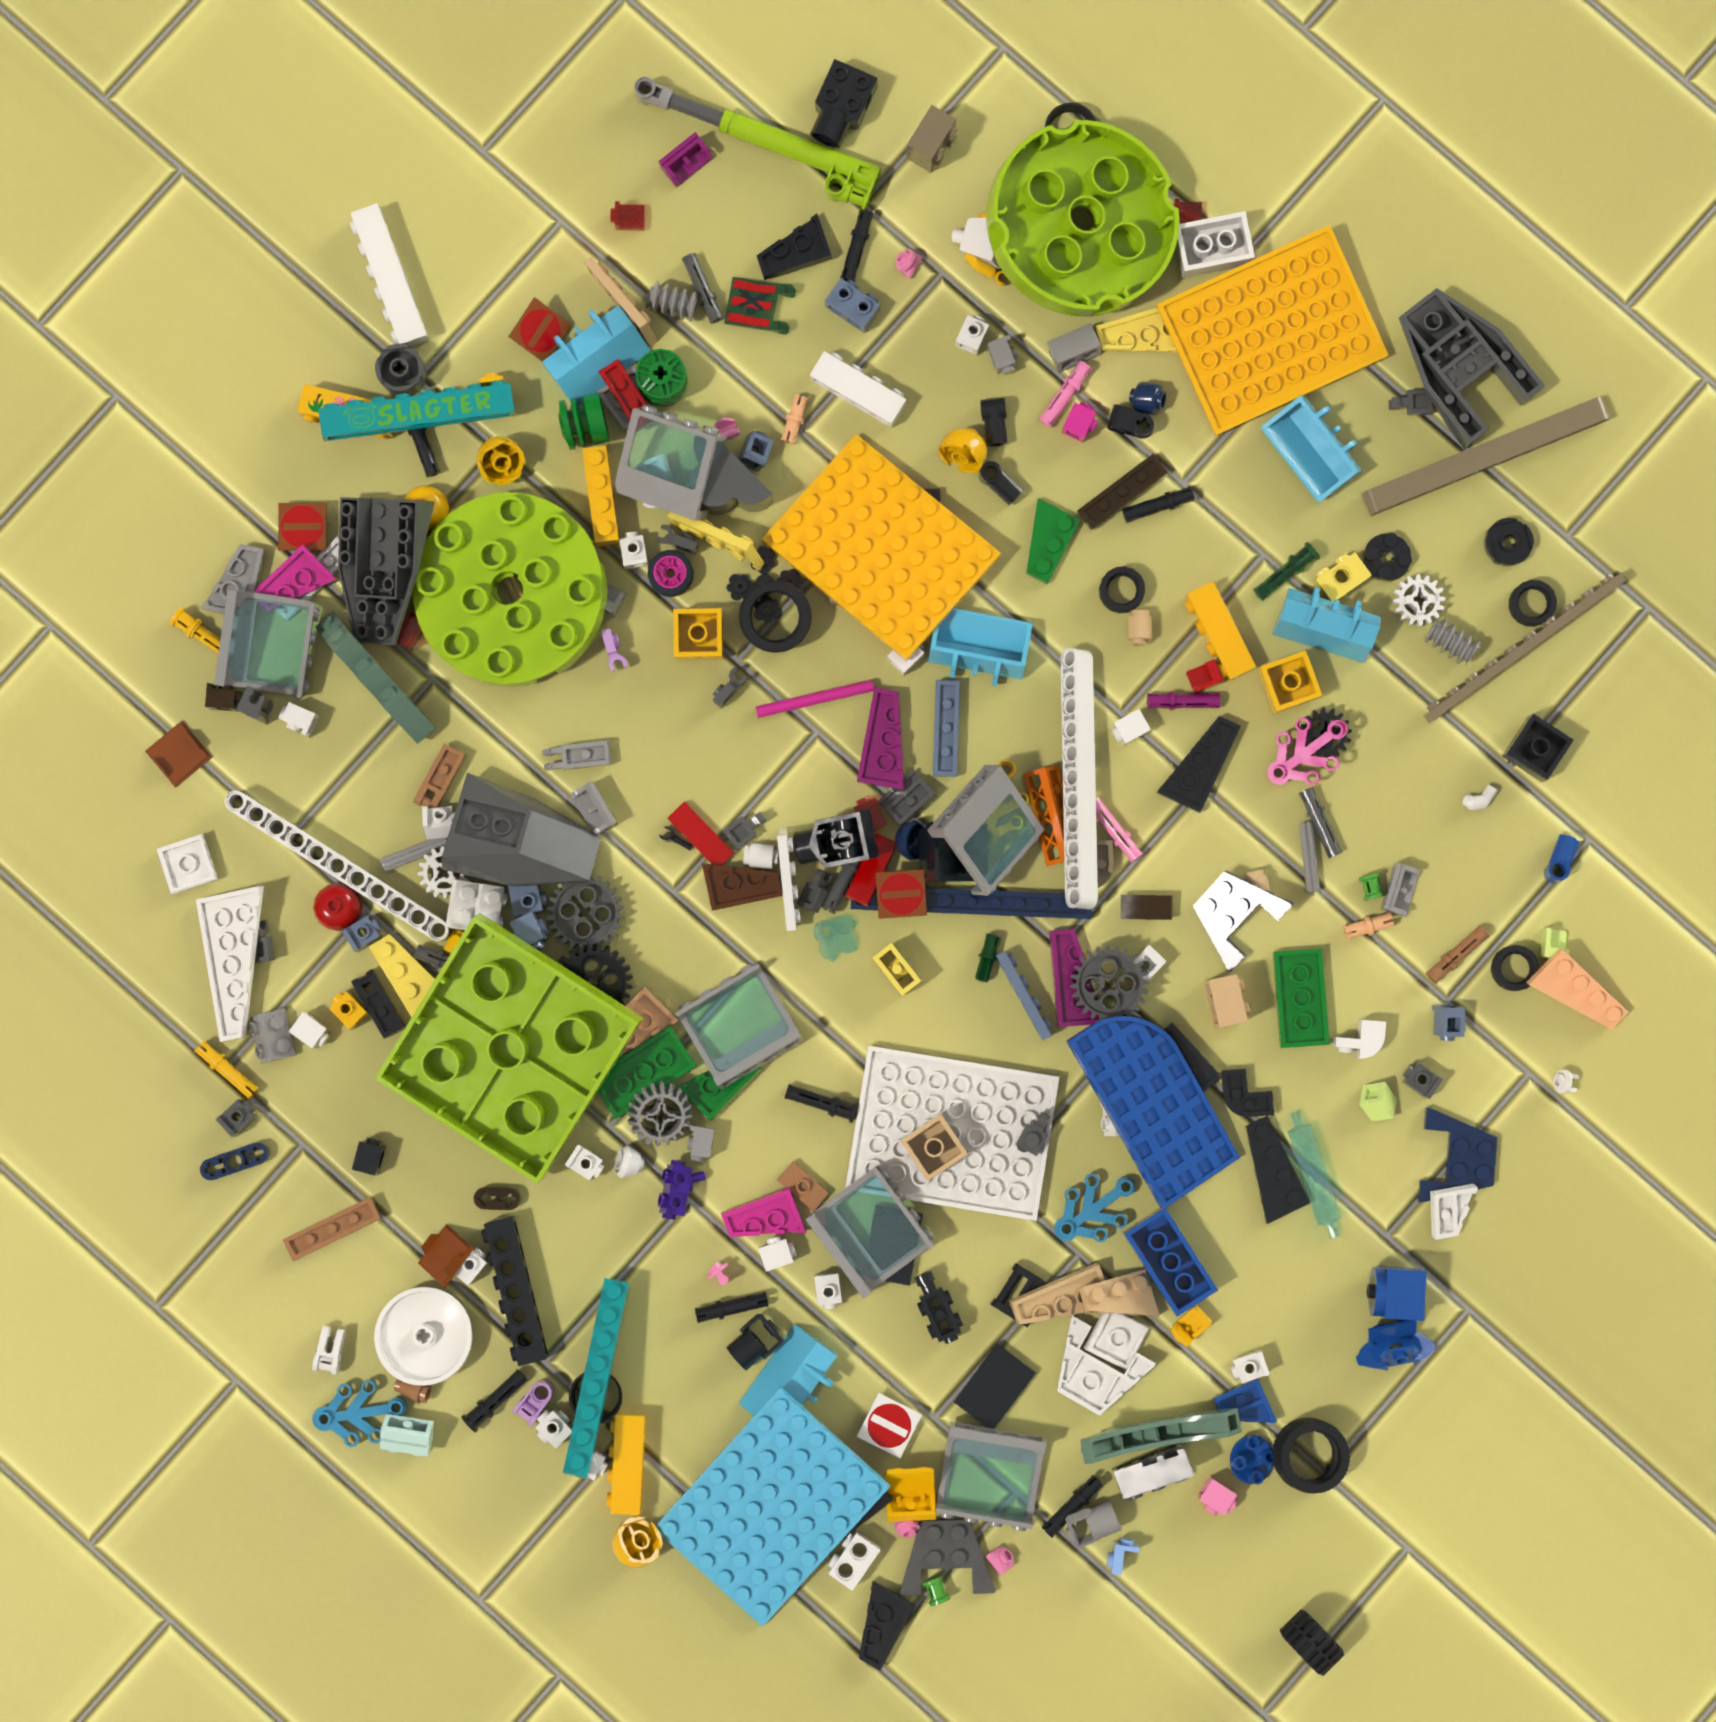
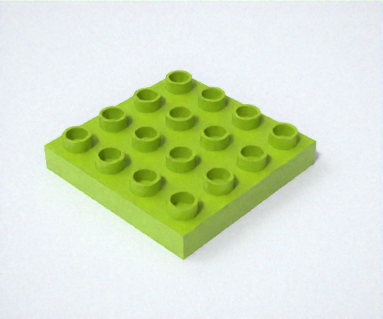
[375,913,644,1184]

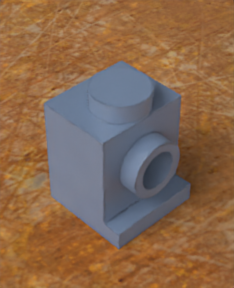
[738,431,774,472]
[342,916,382,952]
[1432,1005,1466,1041]

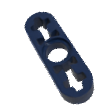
[200,1143,270,1180]

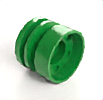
[635,349,688,407]
[558,392,610,450]

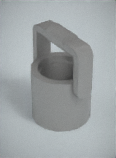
[1065,1500,1121,1548]

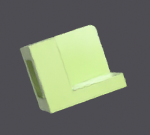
[1540,928,1569,958]
[1359,1082,1397,1121]

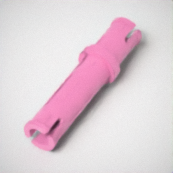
[1039,360,1092,428]
[1096,797,1143,863]

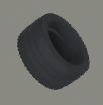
[739,580,812,653]
[1272,1418,1350,1494]

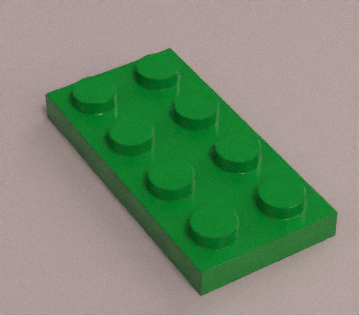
[1273,948,1330,1048]
[598,1026,697,1119]

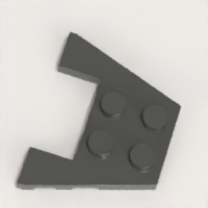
[900,1519,995,1596]

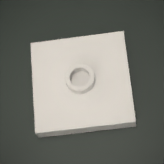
[157,834,218,895]
[1084,1313,1150,1370]

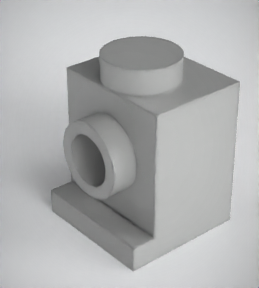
[987,334,1018,375]
[687,1125,715,1162]

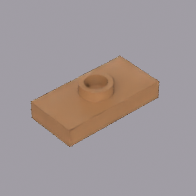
[777,1162,829,1212]

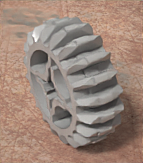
[627,1081,692,1147]

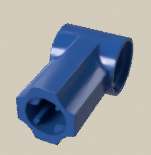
[1544,834,1580,884]

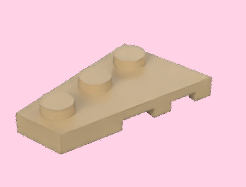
[1079,1269,1160,1317]

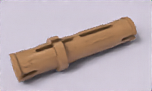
[1426,925,1490,984]

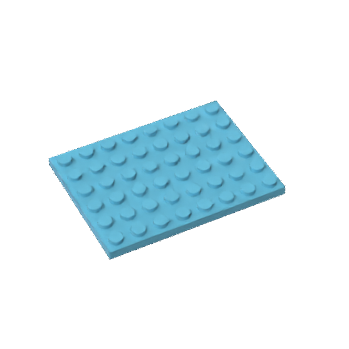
[656,1386,891,1627]

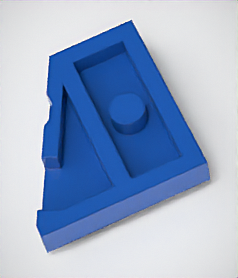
[1213,1378,1277,1423]

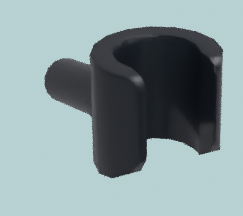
[659,826,693,851]

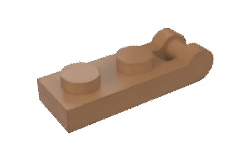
[413,743,466,809]

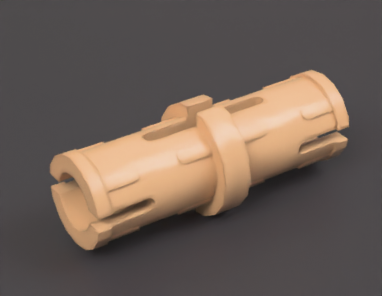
[780,394,809,445]
[1343,912,1394,940]

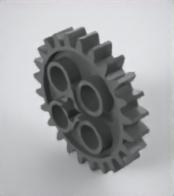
[547,874,625,950]
[1070,944,1149,1020]

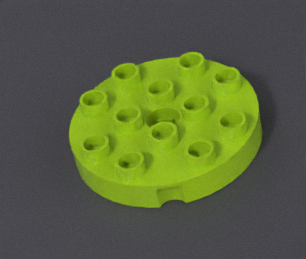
[986,120,1179,316]
[413,492,608,687]

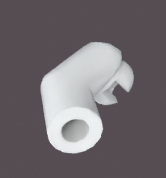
[1462,785,1498,811]

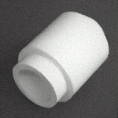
[743,843,779,869]

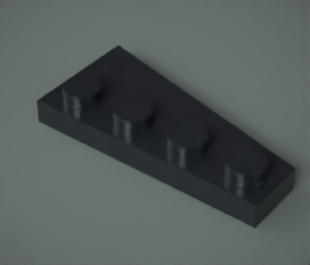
[1245,1116,1310,1224]

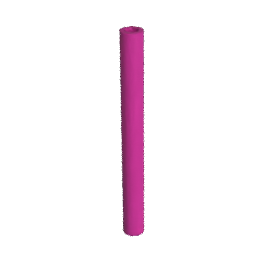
[755,679,874,718]

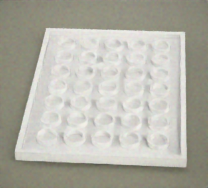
[845,1046,1059,1221]

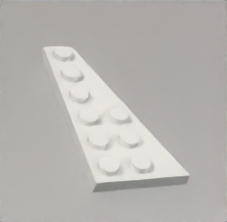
[196,886,264,1042]

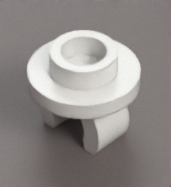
[1553,1069,1579,1094]

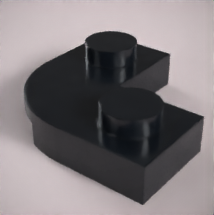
[1221,1069,1274,1117]

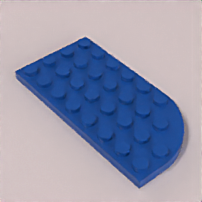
[1066,1016,1240,1209]

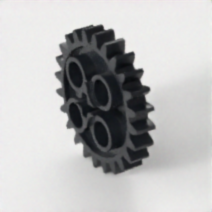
[562,943,633,1006]

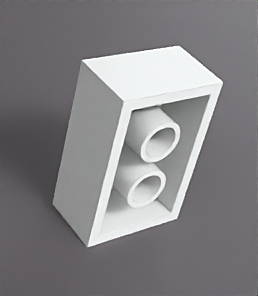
[1175,211,1255,278]

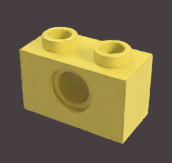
[1313,552,1372,602]
[872,943,921,996]

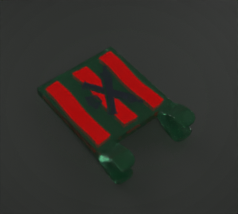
[724,277,796,335]

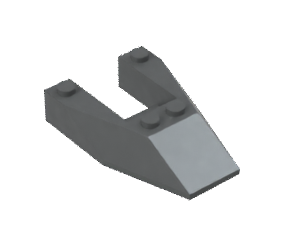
[1399,288,1545,449]

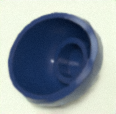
[895,821,925,861]

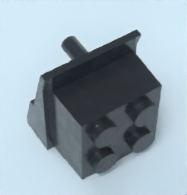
[919,822,987,882]

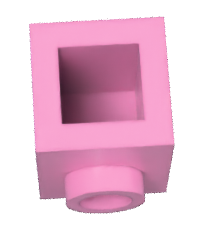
[1197,1476,1238,1516]

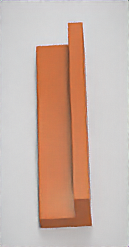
[1023,765,1064,867]

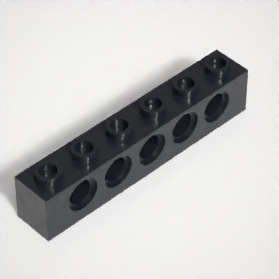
[481,1216,549,1366]

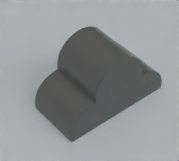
[690,425,773,515]

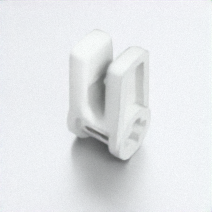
[312,1325,346,1375]

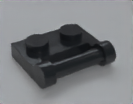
[990,1263,1048,1328]

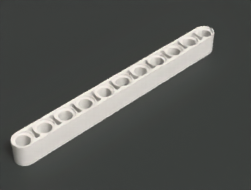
[1061,648,1098,910]
[225,791,452,942]

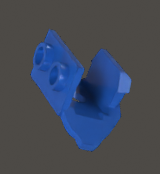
[1356,1320,1435,1370]

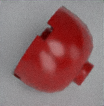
[313,883,363,931]

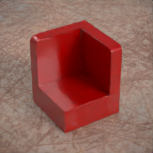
[1186,659,1223,693]

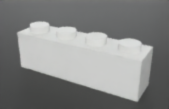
[810,351,906,428]

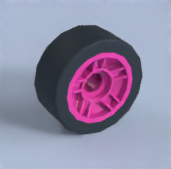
[647,550,694,597]

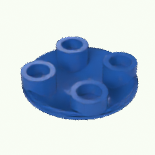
[1230,1435,1273,1485]

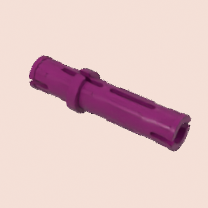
[1147,691,1220,710]

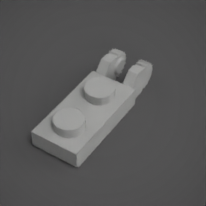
[542,740,612,770]

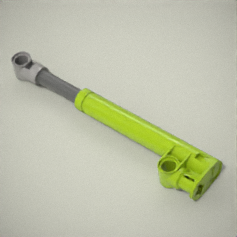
[634,76,882,211]

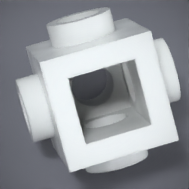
[536,1408,573,1449]

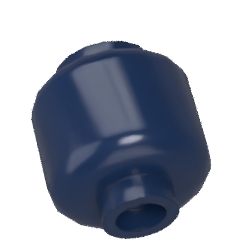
[1129,382,1166,415]

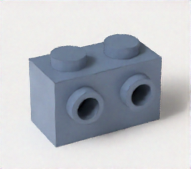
[825,278,880,333]
[508,885,548,918]
[510,912,550,950]

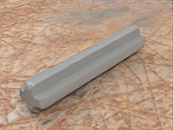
[1299,821,1320,893]
[380,837,447,871]

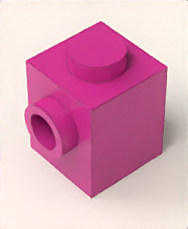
[1061,402,1098,443]

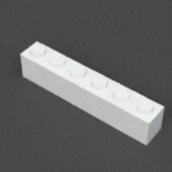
[349,203,429,347]

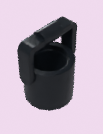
[726,1314,784,1371]

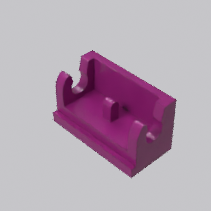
[658,132,713,188]

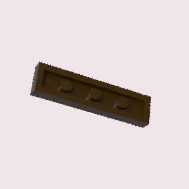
[1077,453,1168,531]

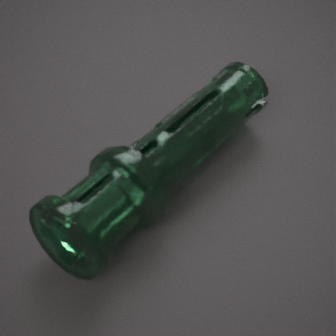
[1253,542,1320,601]

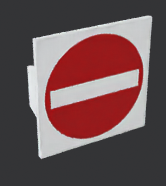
[857,1393,922,1458]

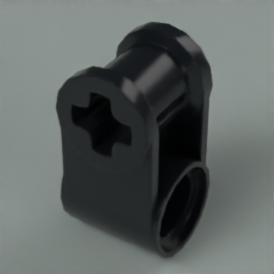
[1106,404,1154,439]

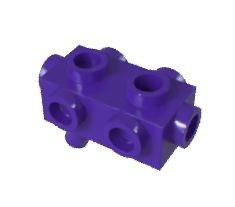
[658,1160,706,1220]

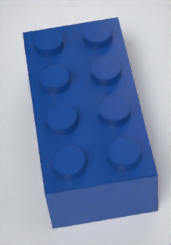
[1122,1208,1218,1317]

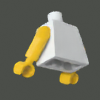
[952,212,1006,286]

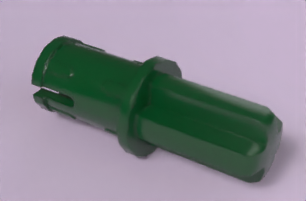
[975,933,1001,982]

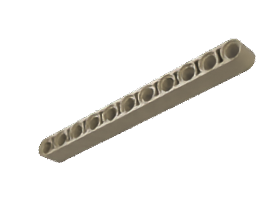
[1362,396,1611,516]

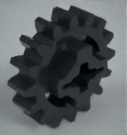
[1300,707,1352,758]

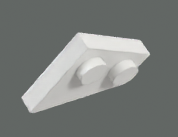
[1430,1184,1478,1240]

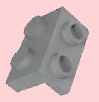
[249,1008,296,1064]

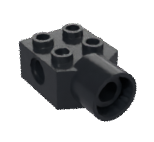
[810,59,878,148]
[793,809,879,868]

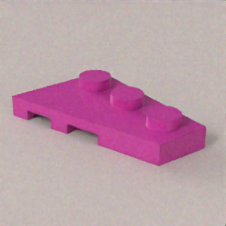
[253,544,336,612]
[721,1187,806,1237]

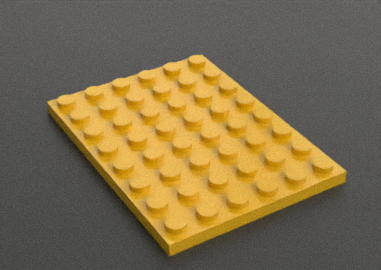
[1156,225,1389,436]
[762,434,1001,662]

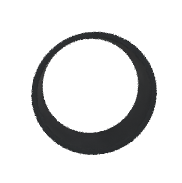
[1045,103,1096,127]
[569,1373,622,1423]

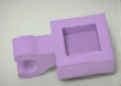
[601,628,628,672]

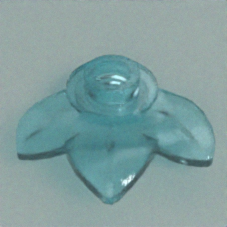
[813,916,857,962]

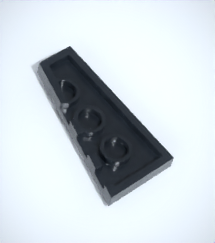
[1156,716,1241,813]

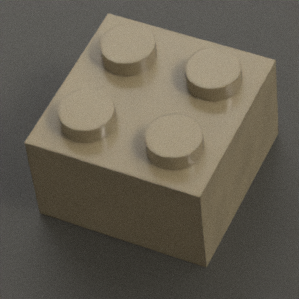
[906,105,957,173]

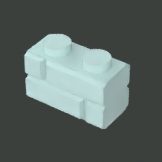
[380,1414,434,1457]

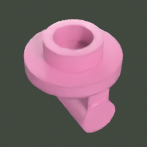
[896,249,922,278]
[713,418,741,442]
[707,1262,729,1285]
[894,1521,920,1538]
[985,1546,1014,1575]

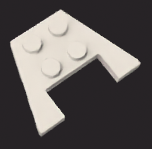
[1057,1316,1156,1416]

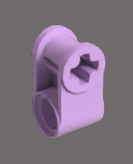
[512,1379,555,1427]

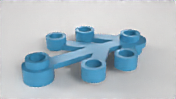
[1054,1174,1135,1242]
[312,1379,408,1447]

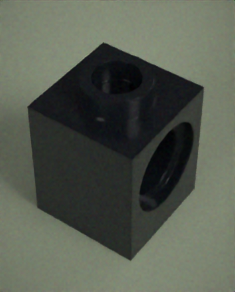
[352,1137,386,1176]

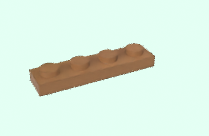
[283,1196,382,1261]

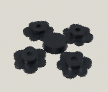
[726,546,803,623]

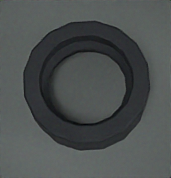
[1099,566,1145,614]
[1508,580,1557,627]
[1491,945,1540,991]

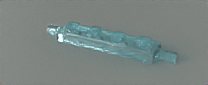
[1288,1110,1341,1239]

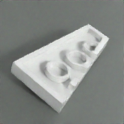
[777,827,801,931]

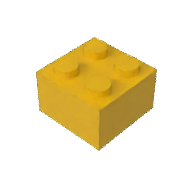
[673,608,723,660]
[1257,650,1322,715]

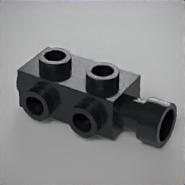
[914,1270,964,1344]

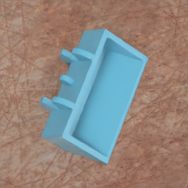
[542,305,651,405]
[1260,395,1363,503]
[1272,587,1381,663]
[928,608,1033,686]
[739,1324,837,1416]

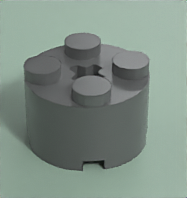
[375,344,427,396]

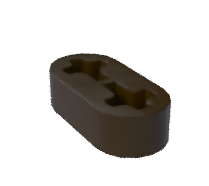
[474,1187,521,1210]

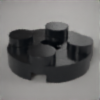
[1484,518,1534,567]
[1363,533,1412,582]

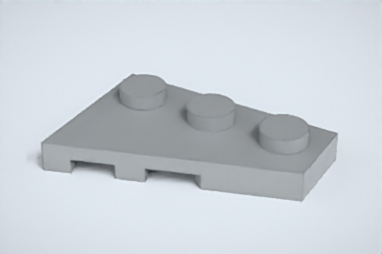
[201,544,265,614]

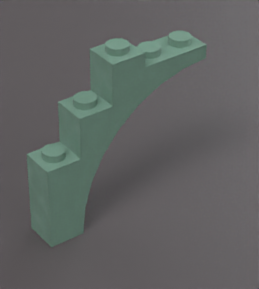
[315,611,435,744]
[1080,1408,1242,1464]

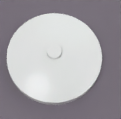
[374,1287,473,1386]

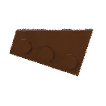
[702,863,783,911]

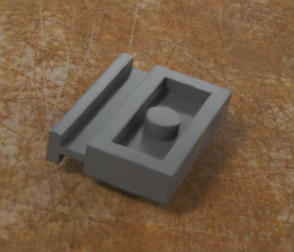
[877,770,937,827]

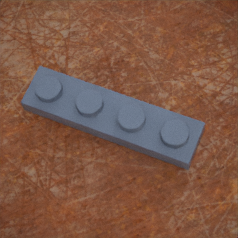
[933,680,960,777]
[996,951,1053,1041]

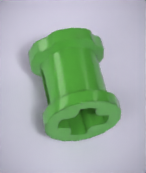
[1359,872,1386,901]
[922,1575,951,1606]

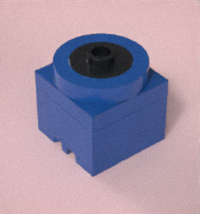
[1367,1266,1427,1321]

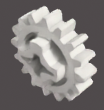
[1392,574,1446,627]
[418,846,470,899]

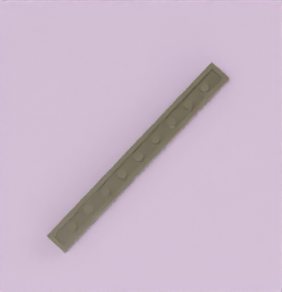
[1424,573,1626,723]

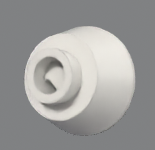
[615,1145,644,1178]

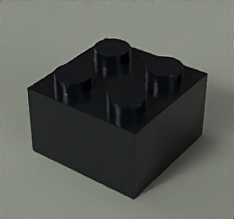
[1502,713,1574,782]

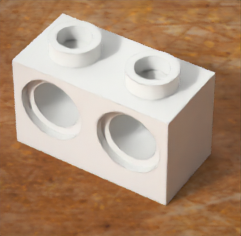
[828,1530,881,1591]

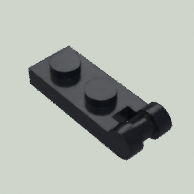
[351,969,406,1039]

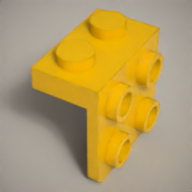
[885,1467,936,1522]

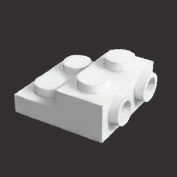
[445,879,507,930]

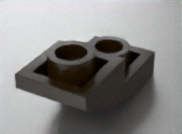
[1121,894,1173,920]

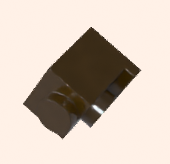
[205,683,243,712]

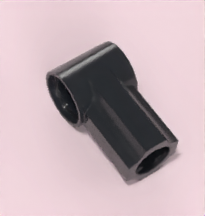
[980,398,1007,447]
[979,461,1023,506]

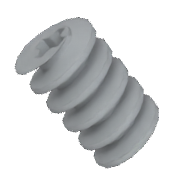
[645,281,698,322]
[1424,618,1480,665]

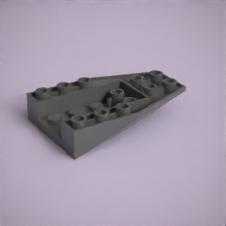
[338,497,435,645]
[442,772,601,886]

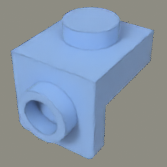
[1107,1538,1140,1575]

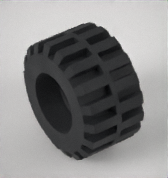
[1280,1609,1344,1676]

